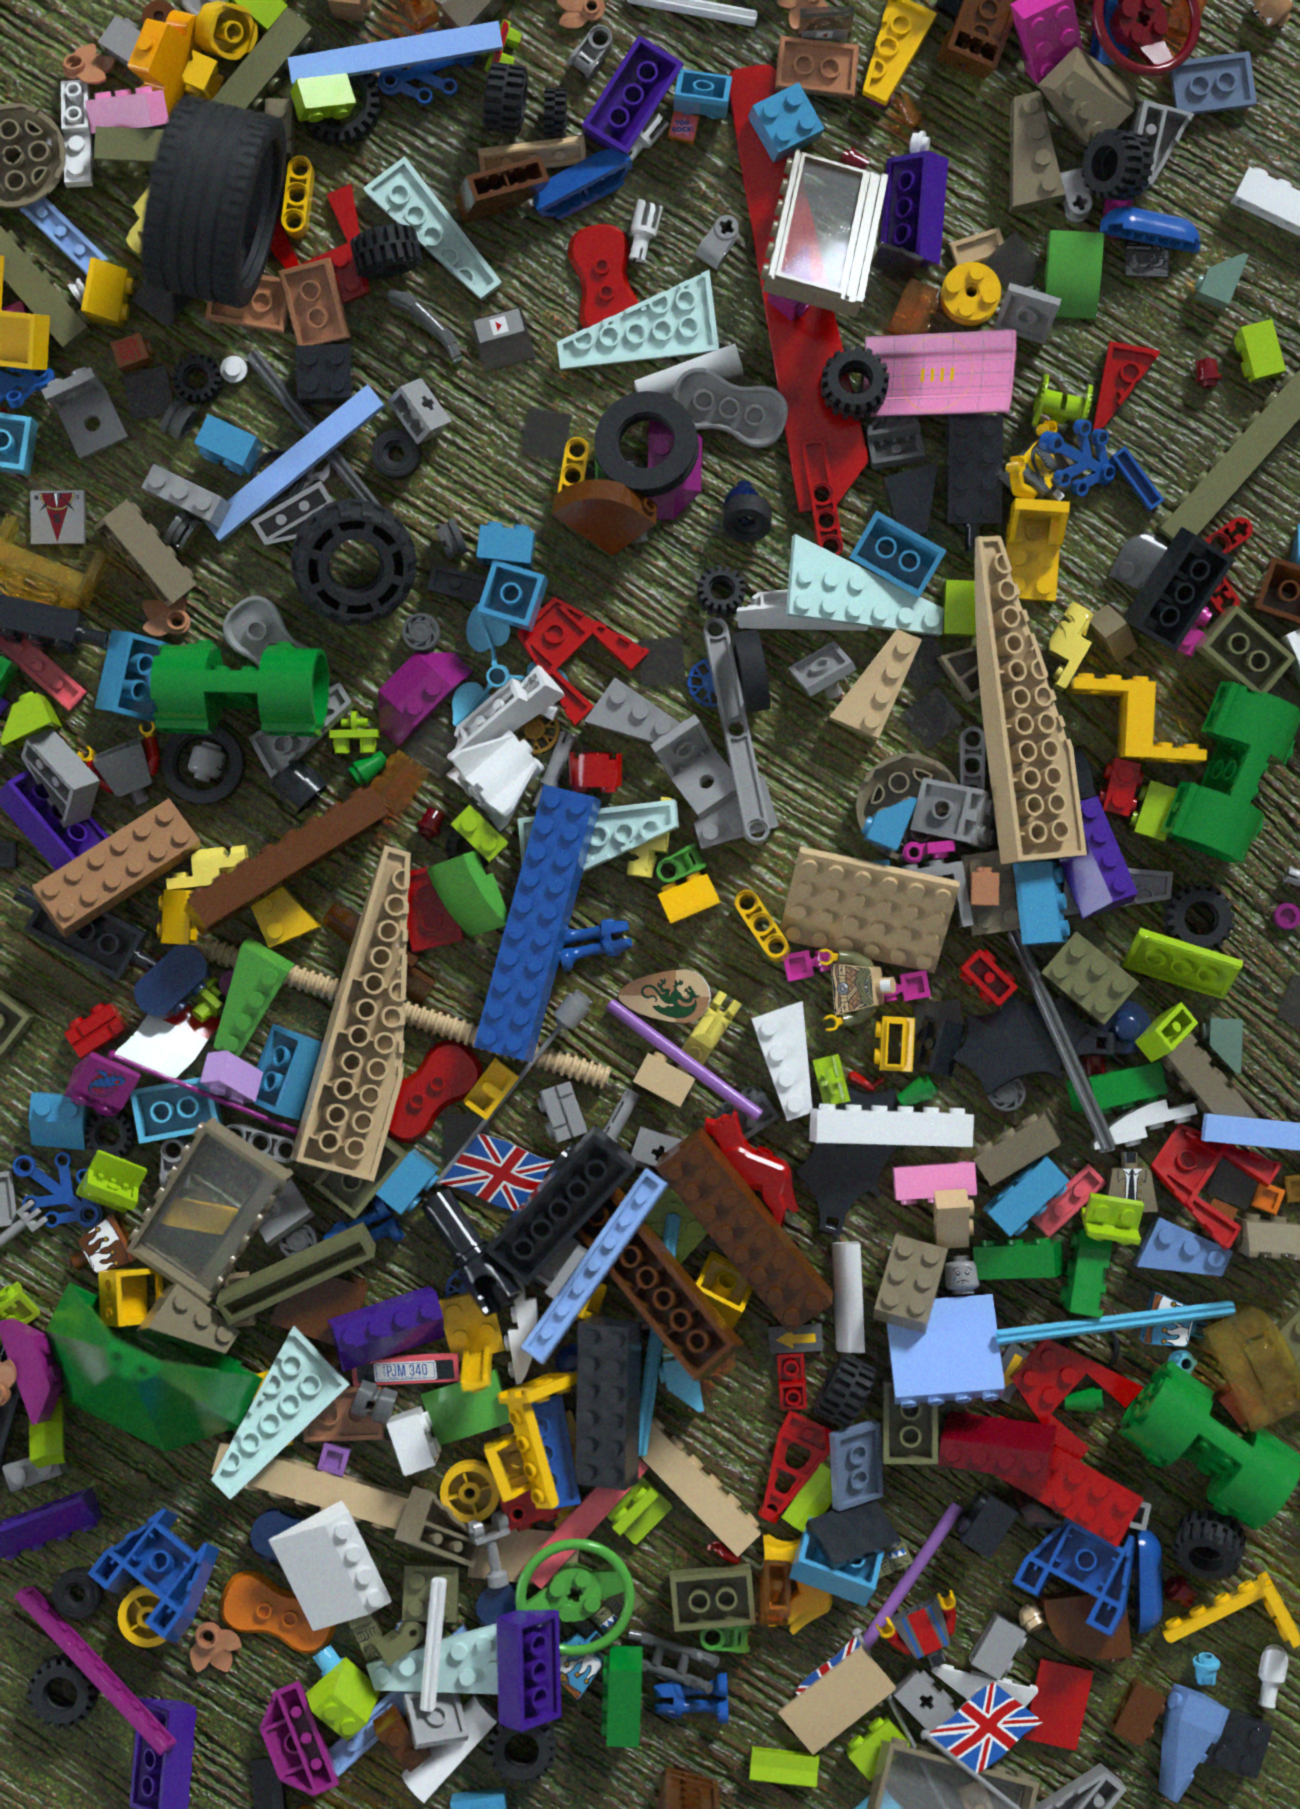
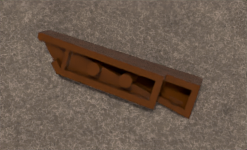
[323,903,437,1006]

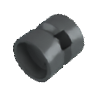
[351,1379,399,1426]

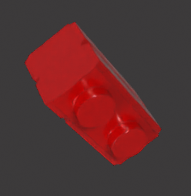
[64,1002,130,1060]

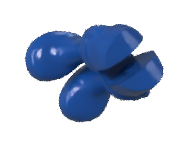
[560,918,633,972]
[322,1196,404,1242]
[653,1673,729,1724]

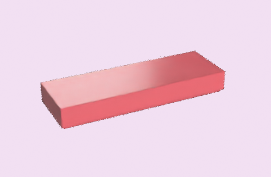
[1030,1163,1107,1238]

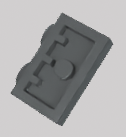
[713,1084,780,1140]

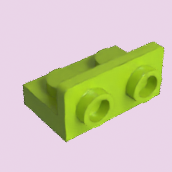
[0,1281,40,1344]

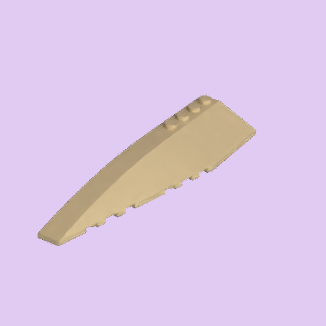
[975,536,1087,865]
[290,845,411,1181]

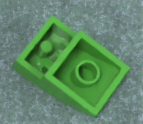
[1044,230,1104,320]
[426,850,508,937]
[421,1368,510,1445]

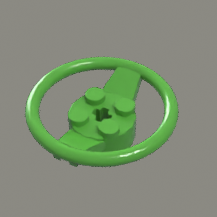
[515,1539,635,1657]

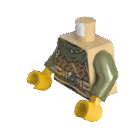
[818,948,896,1032]

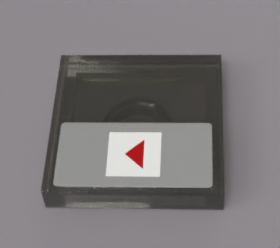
[796,6,854,41]
[470,306,536,373]

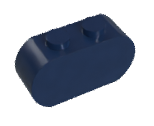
[134,945,211,1019]
[250,1507,305,1563]
[476,1581,527,1627]

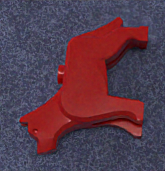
[704,1110,799,1227]

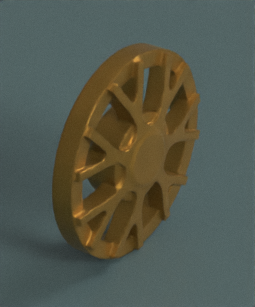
[512,714,560,755]

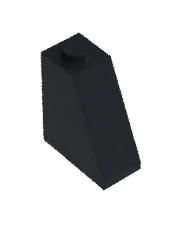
[882,463,937,536]

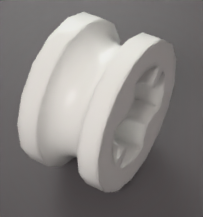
[68,278,85,305]

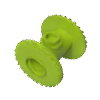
[1031,374,1093,437]

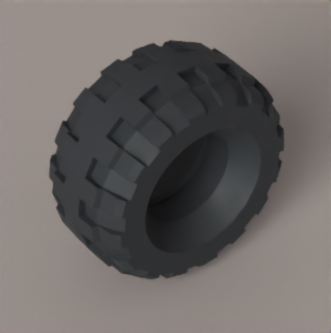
[291,498,417,626]

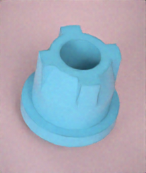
[1168,1350,1197,1374]
[313,1644,344,1677]
[1193,1652,1220,1685]

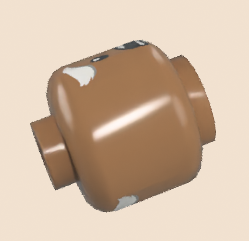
[1253,0,1293,27]

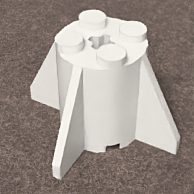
[446,730,545,832]

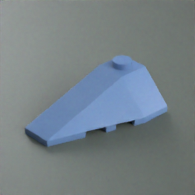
[1158,1683,1230,1803]

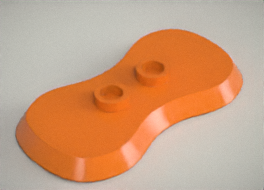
[220,1570,337,1654]

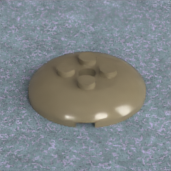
[0,103,66,209]
[856,753,959,861]

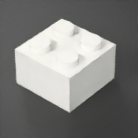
[386,1406,442,1476]

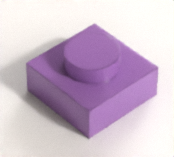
[317,1442,351,1477]

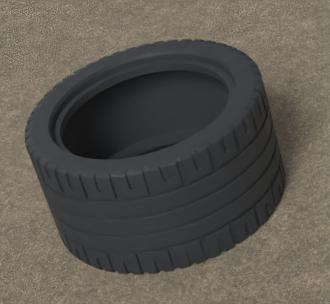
[141,95,287,308]

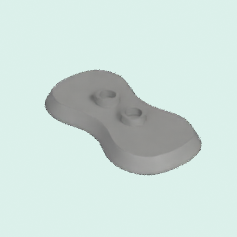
[671,368,788,448]
[223,596,308,668]

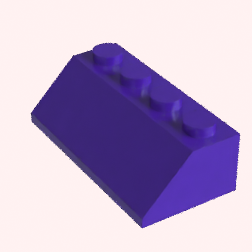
[582,35,684,155]
[879,151,948,268]
[0,770,109,870]
[1058,796,1138,919]
[327,1286,445,1372]
[0,1487,103,1561]
[496,1610,561,1732]
[129,1698,197,1809]

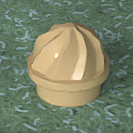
[1019,1604,1046,1633]

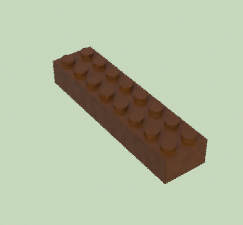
[184,786,389,937]
[656,1127,833,1333]
[577,1187,744,1381]

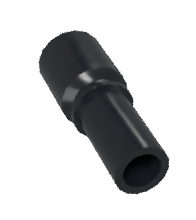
[421,1189,523,1317]

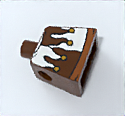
[70,1212,138,1274]

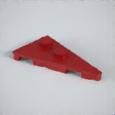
[1091,341,1160,434]

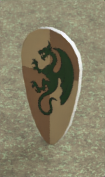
[618,969,711,1023]

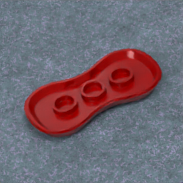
[568,224,639,329]
[387,1039,483,1143]

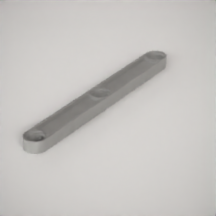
[703,617,770,845]

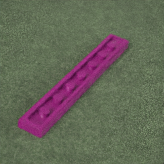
[14,1585,177,1755]

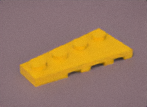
[863,0,937,106]

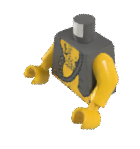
[999,421,1065,501]

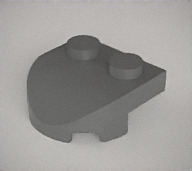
[867,416,925,470]
[1109,533,1168,590]

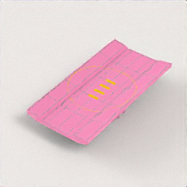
[860,330,1016,417]

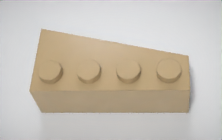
[827,629,921,741]

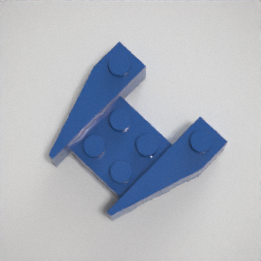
[87,1508,220,1643]
[1012,1517,1136,1638]

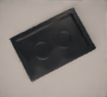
[805,1499,902,1570]

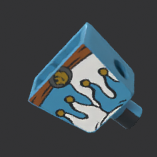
[1139,1290,1207,1347]
[560,1630,604,1700]

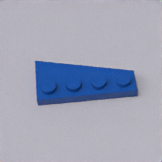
[531,1395,581,1509]

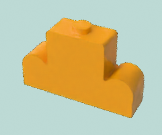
[128,10,202,119]

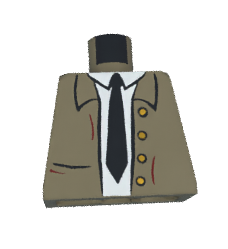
[1104,1151,1158,1212]

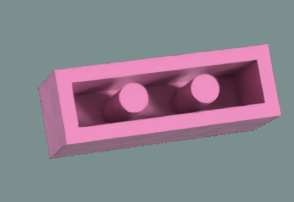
[85,86,168,134]
[892,1161,977,1205]

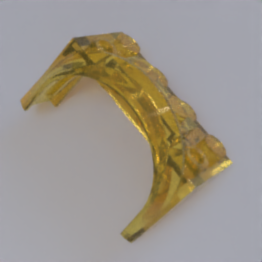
[0,513,110,609]
[1202,1302,1300,1432]

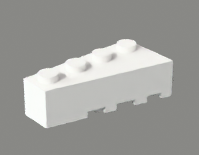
[751,1001,812,1121]

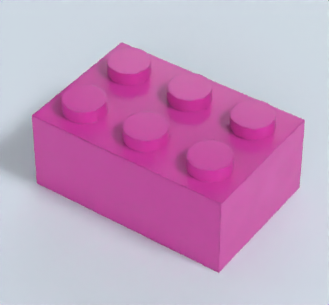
[1010,0,1084,85]

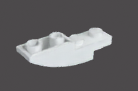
[61,80,95,188]
[1090,1098,1197,1153]
[504,1274,538,1385]

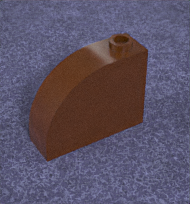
[454,156,550,224]
[552,479,657,556]
[270,1274,370,1345]
[1041,1590,1132,1662]

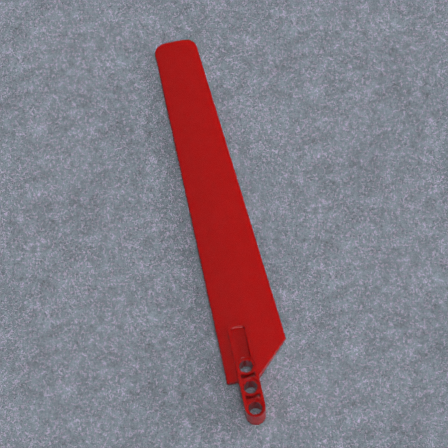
[729,64,869,556]

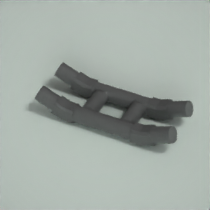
[387,288,463,365]
[626,1629,720,1694]

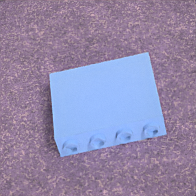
[886,1294,1005,1408]

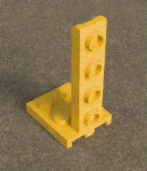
[438,1292,506,1393]
[497,1371,577,1509]
[1162,1571,1300,1648]

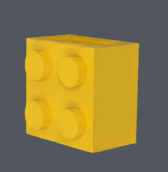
[98,1266,163,1327]

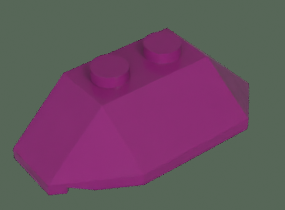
[647,420,702,520]
[378,652,473,748]
[0,1318,63,1425]
[260,1681,339,1796]

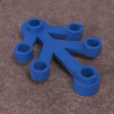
[377,29,477,106]
[0,367,55,408]
[1039,419,1116,496]
[13,1152,103,1228]

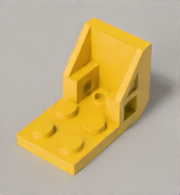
[1005,498,1070,602]
[484,1409,576,1502]

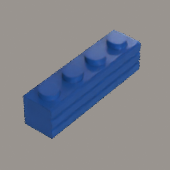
[1109,446,1164,512]

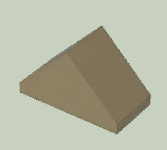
[1089,604,1138,663]

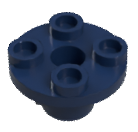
[1096,1000,1151,1054]

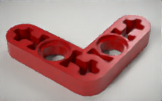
[1204,517,1253,615]

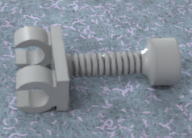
[467,1511,510,1588]

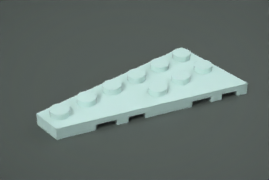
[557,270,719,370]
[786,534,944,637]
[518,800,679,872]
[211,1326,350,1499]
[366,1623,498,1694]

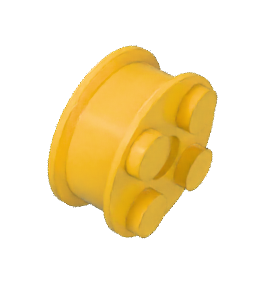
[940,262,1001,326]
[440,1459,500,1523]
[118,1584,166,1647]

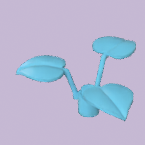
[452,604,569,727]

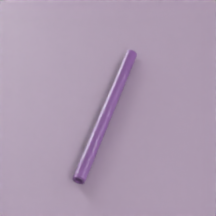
[606,999,763,1122]
[862,1501,964,1650]

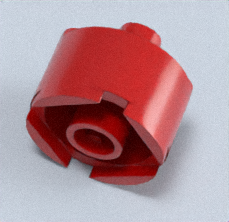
[568,752,622,792]

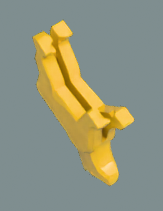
[763,1533,832,1635]

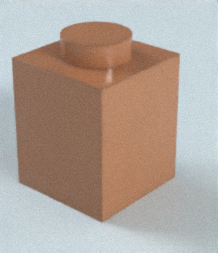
[969,867,999,906]

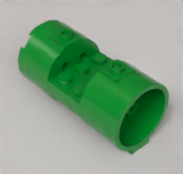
[150,640,330,738]
[1160,682,1300,865]
[1118,1360,1300,1530]

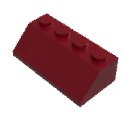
[938,1411,1057,1481]

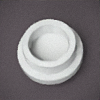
[910,131,930,154]
[220,356,247,383]

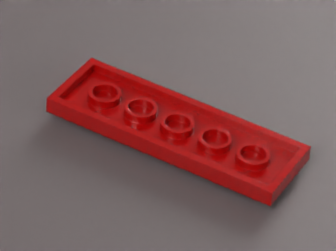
[993,1415,1144,1547]

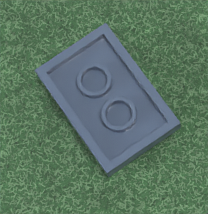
[1170,51,1257,115]
[829,1419,883,1512]

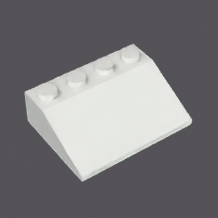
[269,1500,392,1631]

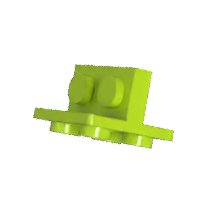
[76,1150,147,1213]
[1080,1193,1144,1245]
[606,1475,672,1544]

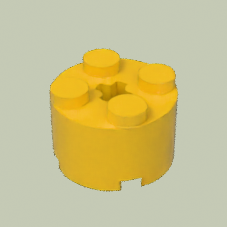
[194,1,258,60]

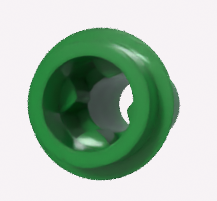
[347,751,389,787]
[897,1074,939,1106]
[1064,1387,1104,1414]

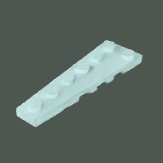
[363,156,502,301]

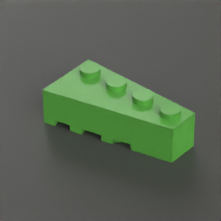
[213,936,295,1057]

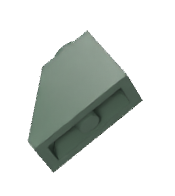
[1193,253,1249,310]
[1201,1018,1243,1073]

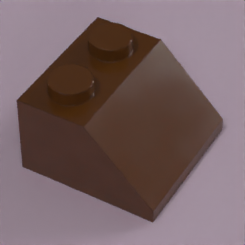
[1249,557,1300,626]

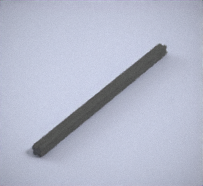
[246,350,381,505]
[1008,929,1116,1152]

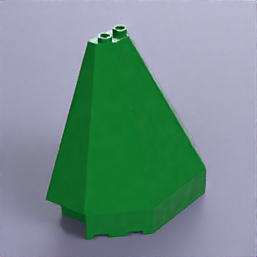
[45,1282,263,1452]

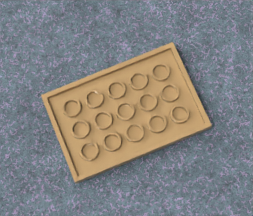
[780,846,960,973]

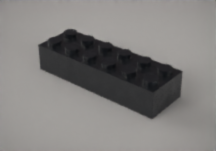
[485,1124,636,1286]
[575,1316,642,1491]

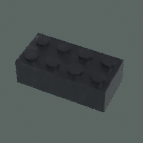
[1123,526,1235,652]

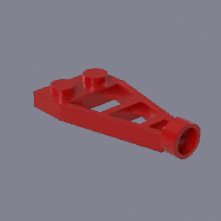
[757,1410,835,1524]

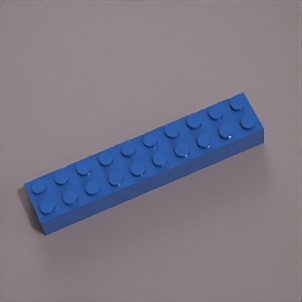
[473,784,602,1062]

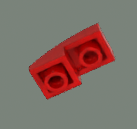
[776,1352,807,1410]

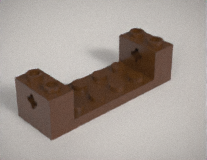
[936,0,1018,80]
[655,1767,720,1809]

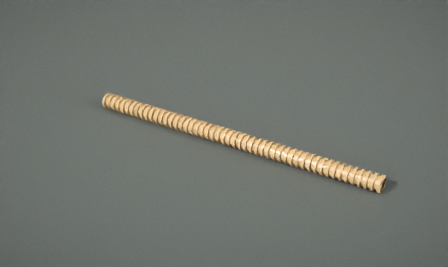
[201,937,611,1089]

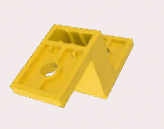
[1066,673,1207,765]

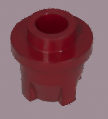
[839,147,869,170]
[1195,357,1222,389]
[415,807,445,840]
[1081,1044,1105,1075]
[1164,1575,1198,1608]

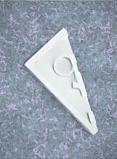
[931,1664,1038,1707]

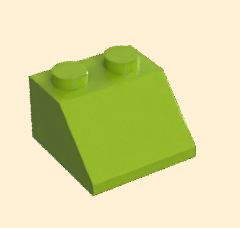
[0,691,62,750]
[305,1657,381,1741]

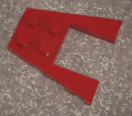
[254,184,371,305]
[517,596,650,727]
[1149,1123,1283,1251]
[1009,1339,1143,1460]

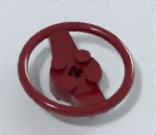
[1092,0,1201,76]

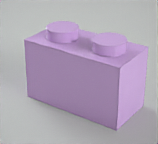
[200,1051,263,1106]

